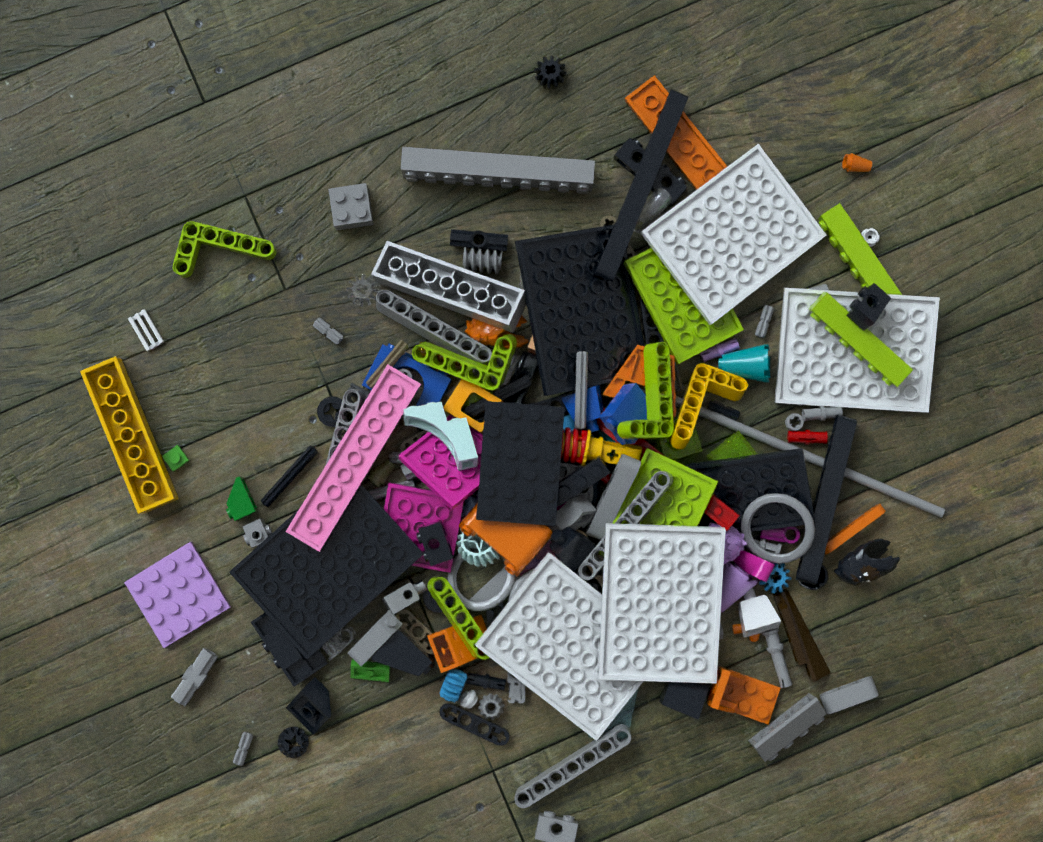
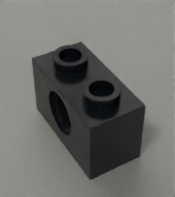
[846,283,891,331]
[416,520,454,566]

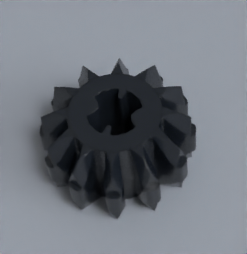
[534,56,567,89]

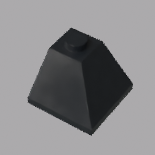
[286,677,331,735]

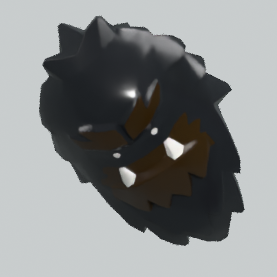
[834,539,900,586]

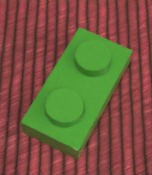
[350,660,390,682]

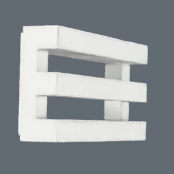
[128,309,164,352]

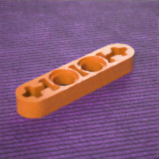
[825,503,886,555]

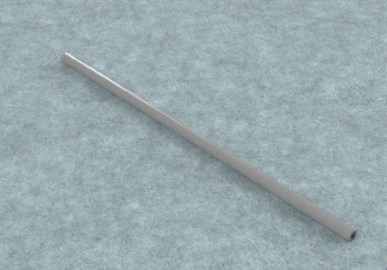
[641,386,945,518]

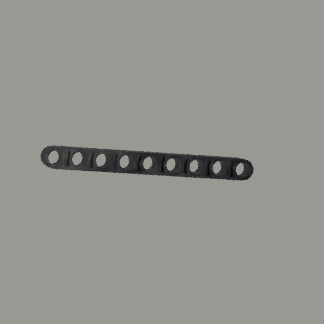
[796,414,857,585]

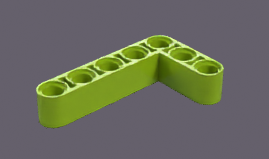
[173,221,277,278]
[412,334,517,390]
[617,342,674,439]
[427,577,490,659]

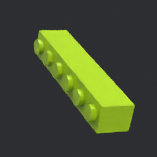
[818,203,902,295]
[808,292,913,387]

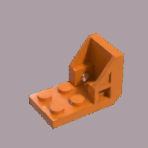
[706,666,781,724]

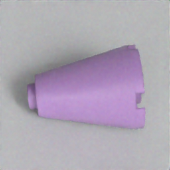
[721,561,758,612]

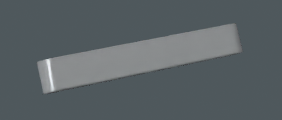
[376,290,492,366]
[578,471,673,580]
[515,724,631,808]

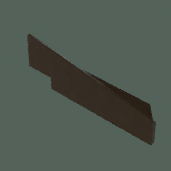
[772,589,830,682]

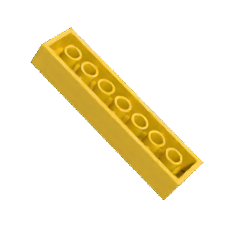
[80,356,179,514]

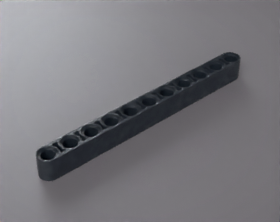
[594,89,689,282]

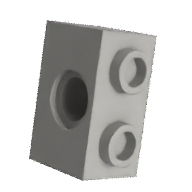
[535,811,578,842]

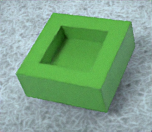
[162,445,190,472]

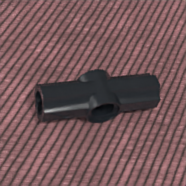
[450,229,508,252]

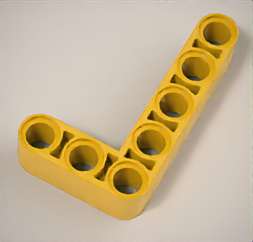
[670,363,748,449]

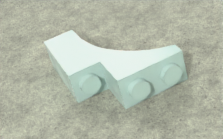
[403,402,478,471]

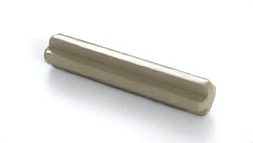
[366,340,409,389]

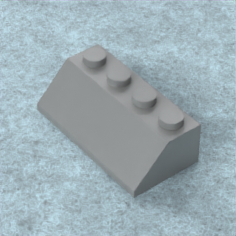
[748,693,827,762]

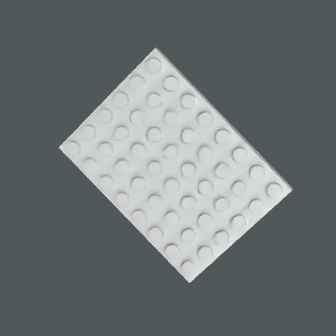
[640,144,826,325]
[775,288,940,413]
[598,523,726,683]
[475,552,643,741]

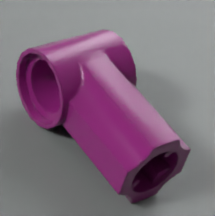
[760,526,800,544]

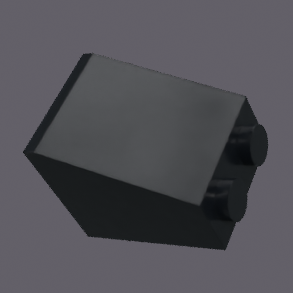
[371,628,434,676]
[658,682,711,720]

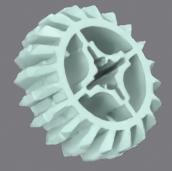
[456,529,500,567]

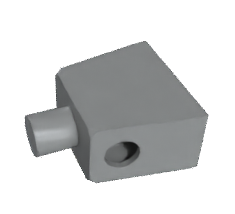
[382,580,427,615]

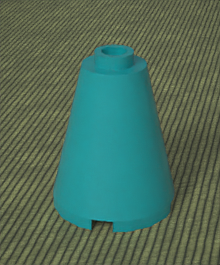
[718,344,770,383]

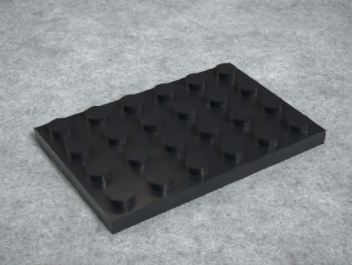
[476,401,565,526]
[686,448,816,533]

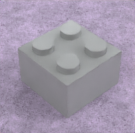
[328,183,374,230]

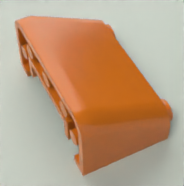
[459,502,552,577]

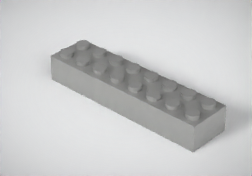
[371,241,526,333]

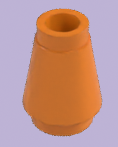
[842,153,872,172]

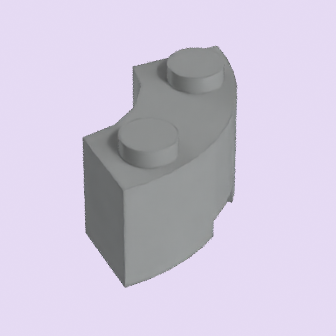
[547,496,597,542]

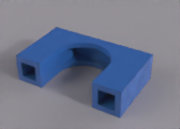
[362,344,452,406]

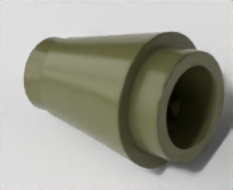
[367,460,395,488]

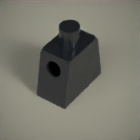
[550,526,596,572]

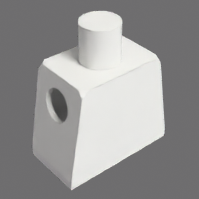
[738,588,781,638]

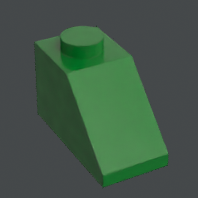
[226,476,259,521]

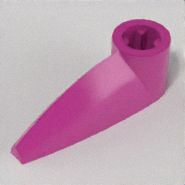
[734,550,775,583]

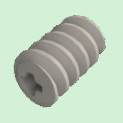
[463,247,503,275]

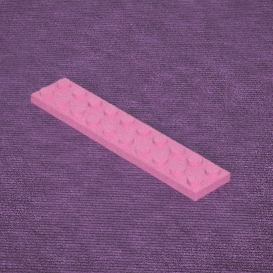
[286,364,421,552]

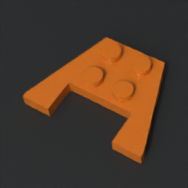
[603,345,676,417]

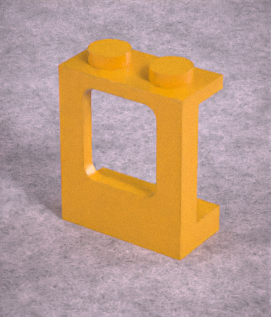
[443,379,503,435]

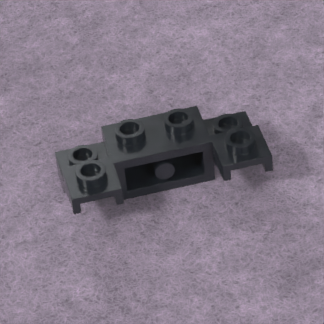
[251,613,328,687]

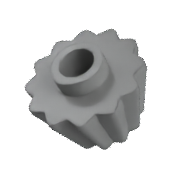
[478,693,505,720]

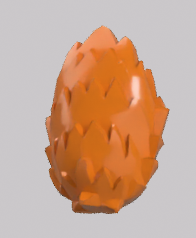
[465,315,529,349]

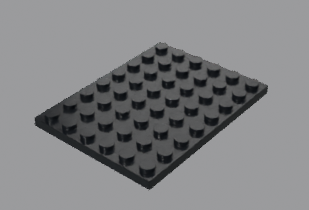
[515,224,645,396]
[229,484,424,659]

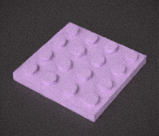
[124,542,231,648]

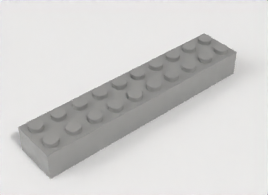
[401,147,595,194]

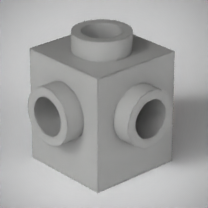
[242,519,273,548]

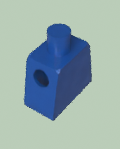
[561,385,604,433]

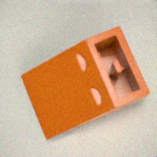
[427,615,487,673]

